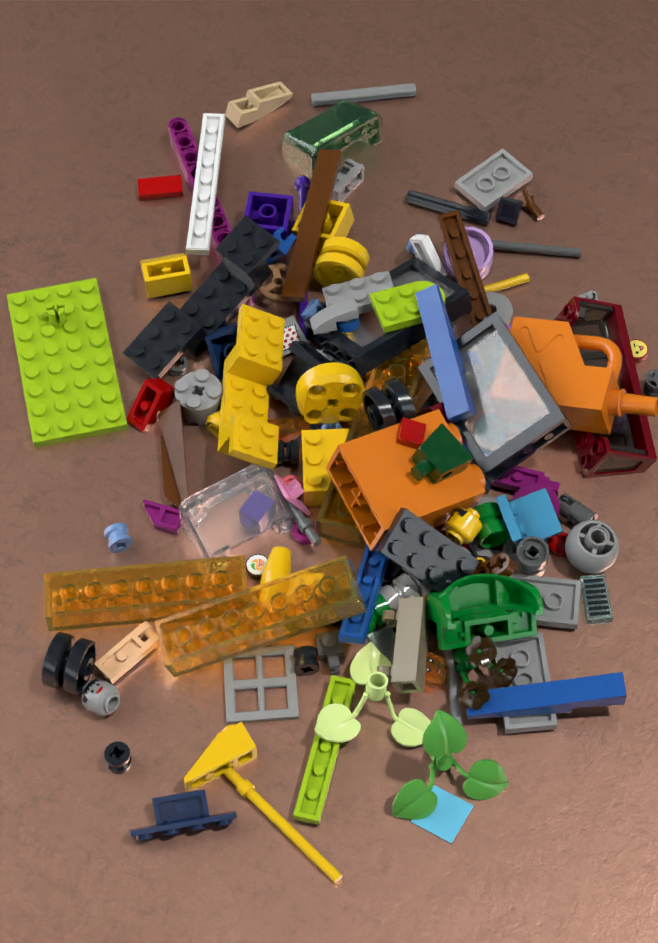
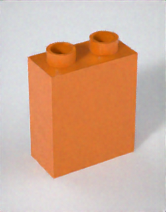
[326,409,486,551]

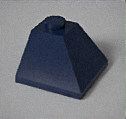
[204,322,238,381]

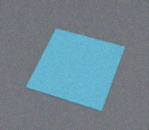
[411,785,474,844]

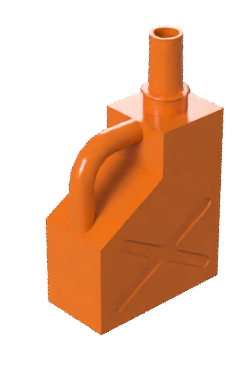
[490,317,658,435]

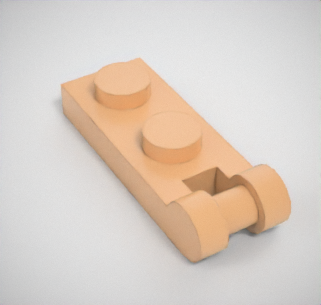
[94,621,165,684]

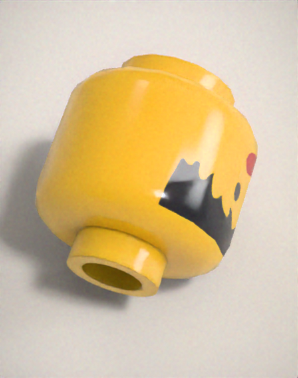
[445,508,482,545]

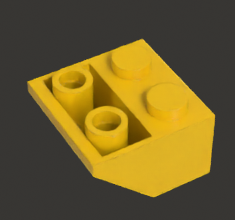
[140,253,192,298]

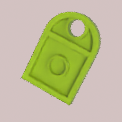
[369,281,445,333]

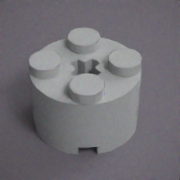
[175,369,222,426]

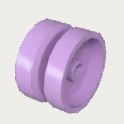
[443,227,493,282]

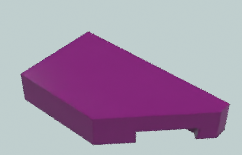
[143,499,186,536]

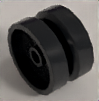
[362,378,417,432]
[42,631,97,696]

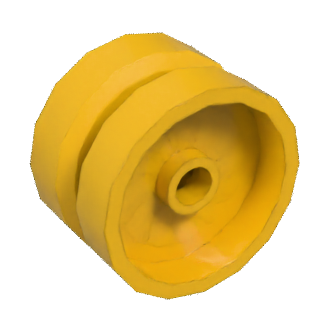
[313,237,370,287]

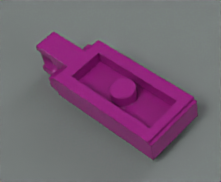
[491,466,560,497]

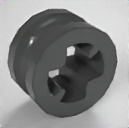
[168,355,188,376]

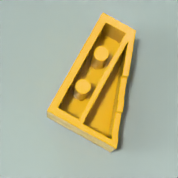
[301,428,350,507]

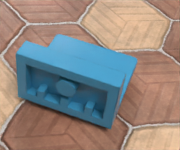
[496,488,563,550]

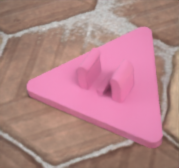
[274,474,312,516]

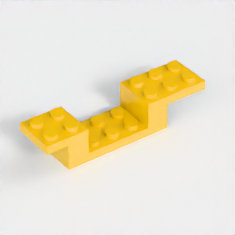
[217,304,285,470]

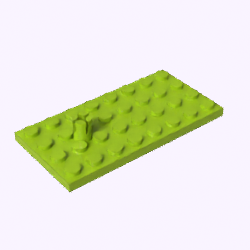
[7,278,128,448]

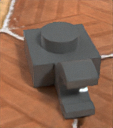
[315,630,344,675]

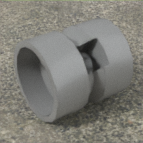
[379,573,421,611]

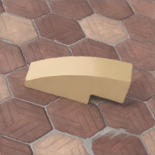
[225,81,293,128]

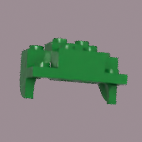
[428,574,544,650]

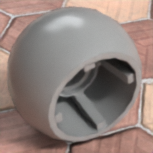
[565,520,620,574]

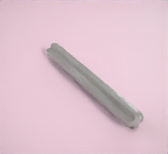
[311,83,416,106]

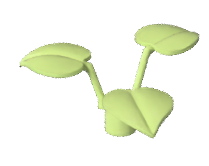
[314,642,431,747]

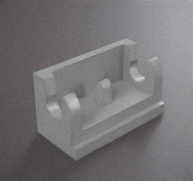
[331,159,364,202]

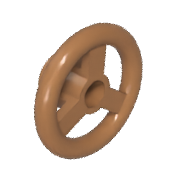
[257,264,289,301]

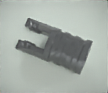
[559,493,598,525]

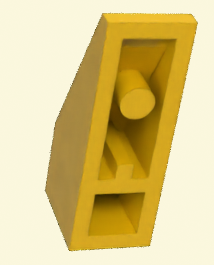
[183,722,257,792]

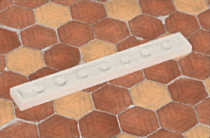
[186,113,225,255]

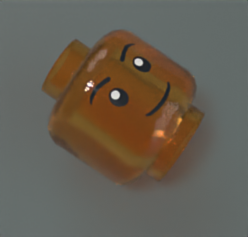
[424,652,449,688]

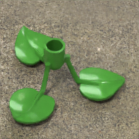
[392,710,509,820]

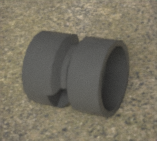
[515,536,549,576]

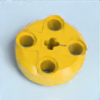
[296,362,365,424]

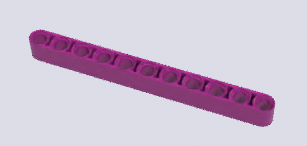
[168,117,256,307]

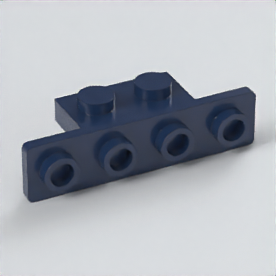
[130,789,237,840]

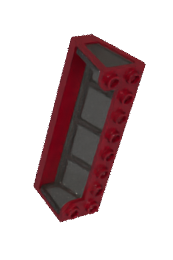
[553,296,657,478]

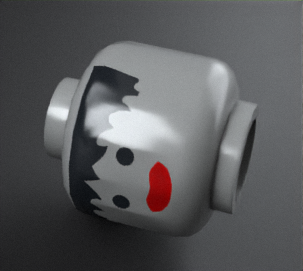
[81,678,120,716]

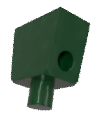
[411,423,474,484]

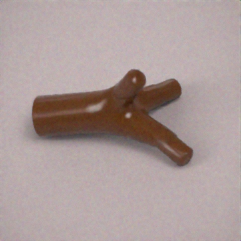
[522,187,545,221]

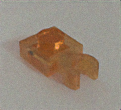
[268,415,310,438]

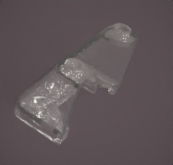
[179,464,295,571]

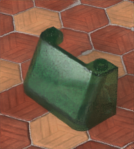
[282,100,382,180]

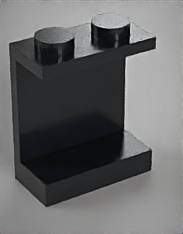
[266,341,332,416]

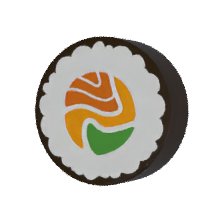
[246,554,268,580]

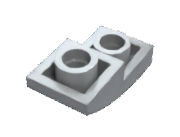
[310,298,359,334]

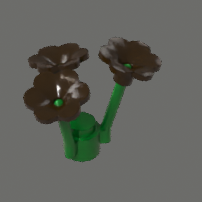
[454,636,518,710]

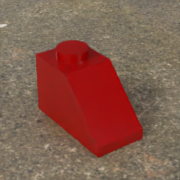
[126,378,175,432]

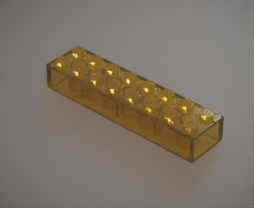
[44,555,250,632]
[155,555,366,677]

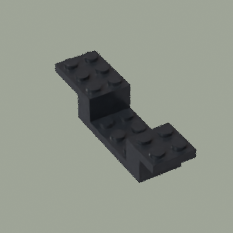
[123,215,281,379]

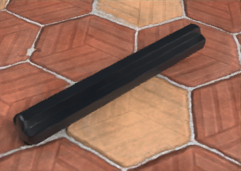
[406,190,491,225]

